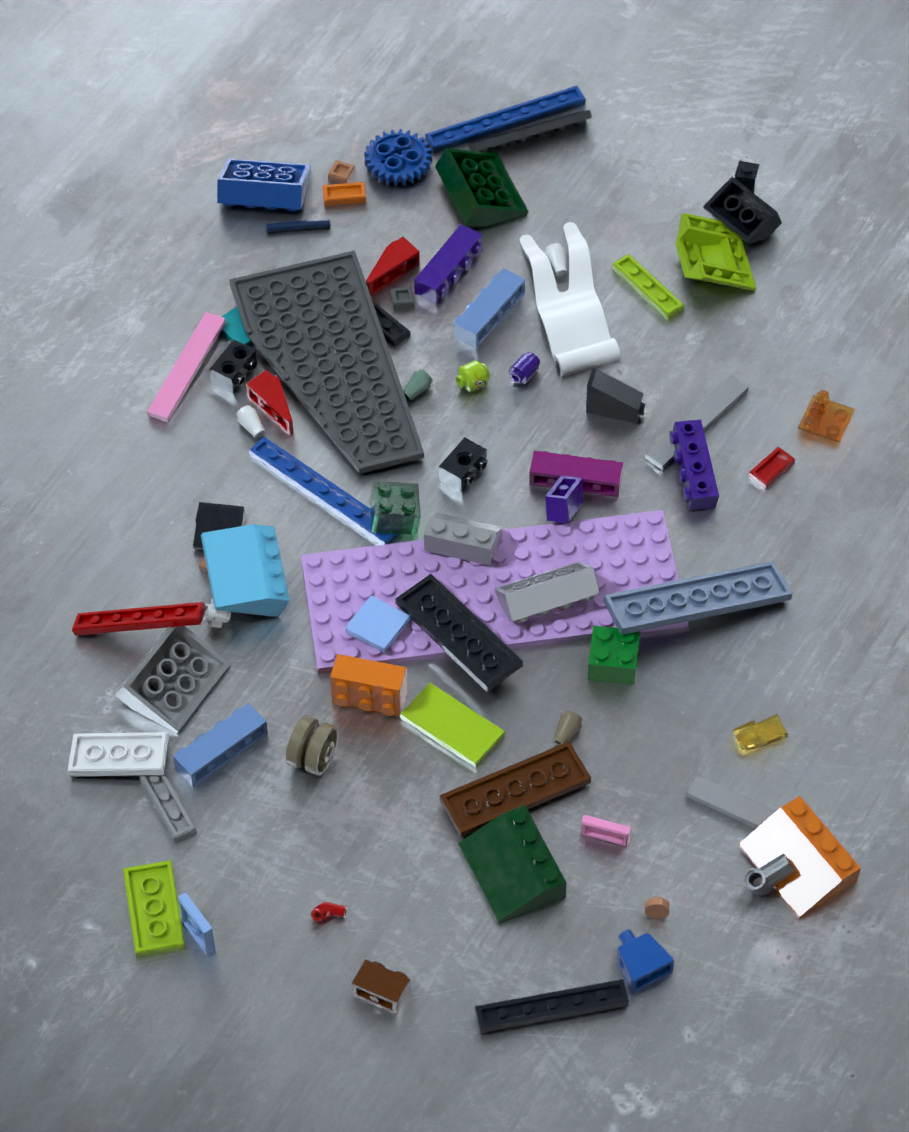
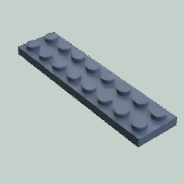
[603,561,793,635]

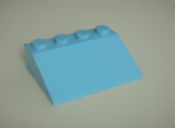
[201,524,290,617]

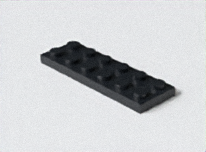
[395,574,523,692]

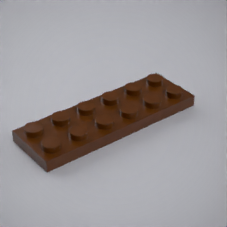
[440,741,591,837]

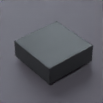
[390,286,415,310]

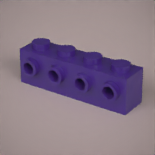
[669,419,719,510]

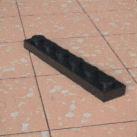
[468,110,592,152]
[475,979,629,1033]

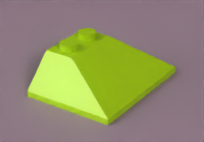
[675,212,757,291]

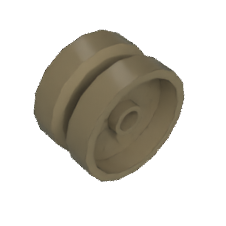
[285,715,339,776]

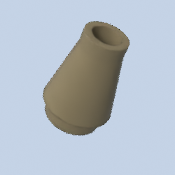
[552,711,582,746]

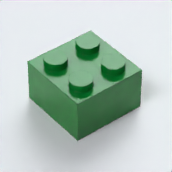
[588,625,640,685]

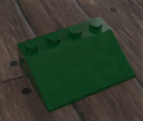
[435,148,529,227]
[458,805,566,924]

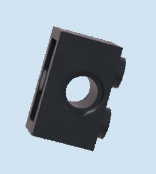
[439,437,488,492]

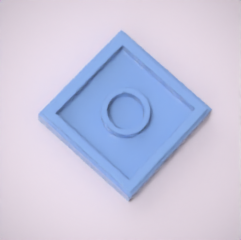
[345,596,410,653]
[178,892,216,957]

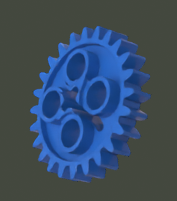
[364,129,432,186]

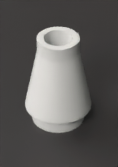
[545,243,567,277]
[236,405,266,439]

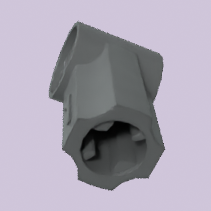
[744,853,795,896]

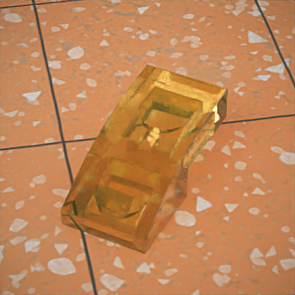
[733,714,788,751]

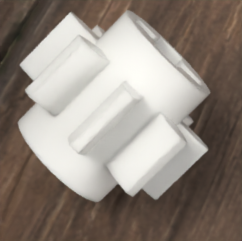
[203,599,231,628]

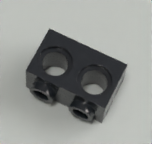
[209,339,258,393]

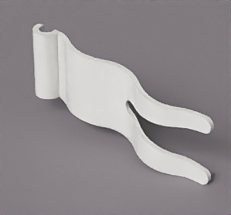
[520,222,621,378]

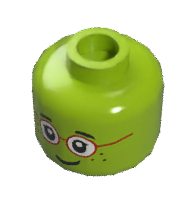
[456,360,490,393]

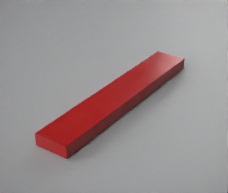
[72,602,207,636]

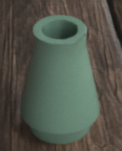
[403,369,433,402]

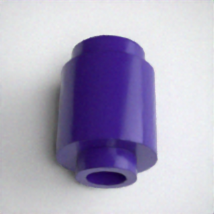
[509,352,540,384]

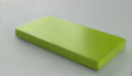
[400,683,505,768]
[123,860,185,958]

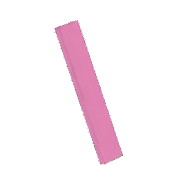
[147,312,226,423]

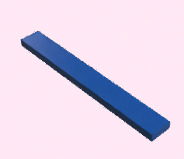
[425,85,586,153]
[249,437,400,545]

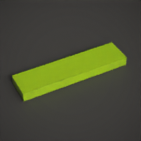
[612,253,684,320]

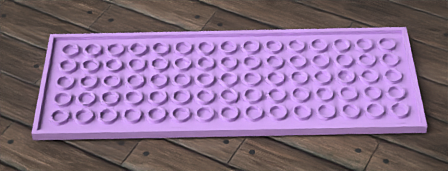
[301,510,688,674]

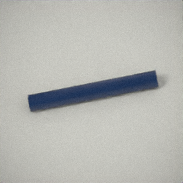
[266,219,330,232]

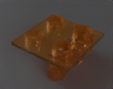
[798,390,855,443]

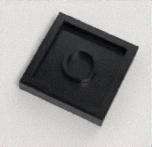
[193,504,245,551]

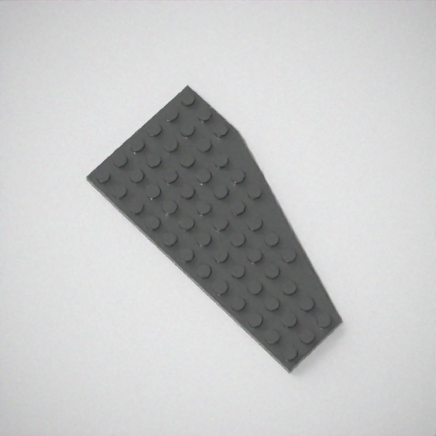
[229,250,424,474]

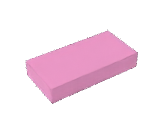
[581,815,631,847]

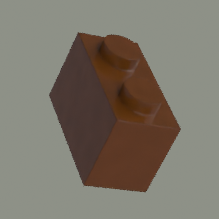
[352,959,411,1015]

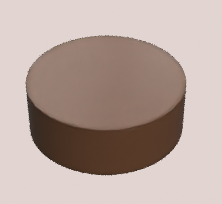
[645,897,670,919]

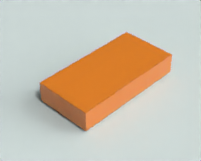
[322,182,366,206]

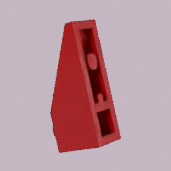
[366,236,420,296]
[246,370,294,436]

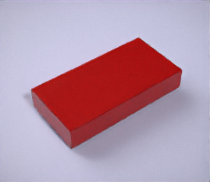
[748,447,795,489]

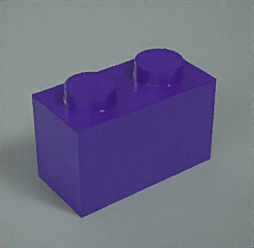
[545,476,584,524]

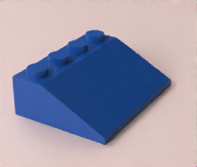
[217,158,311,211]

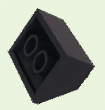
[703,176,782,244]

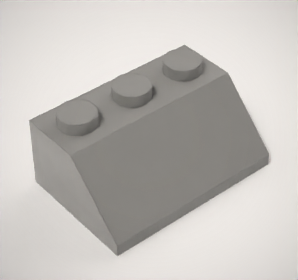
[424,512,503,566]

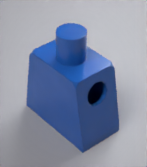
[617,929,674,993]

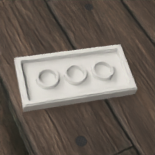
[67,732,169,777]

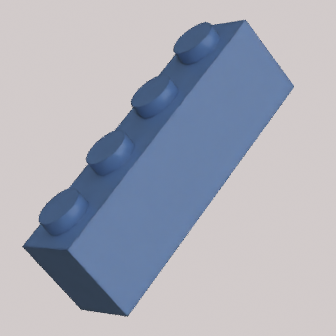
[453,268,525,349]
[173,703,268,787]

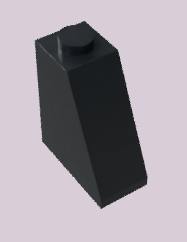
[586,368,647,424]

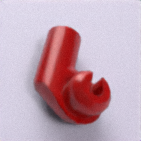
[311,902,347,923]

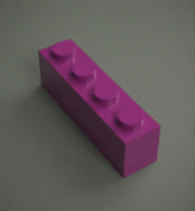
[529,451,623,497]

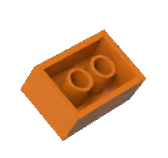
[330,654,408,716]

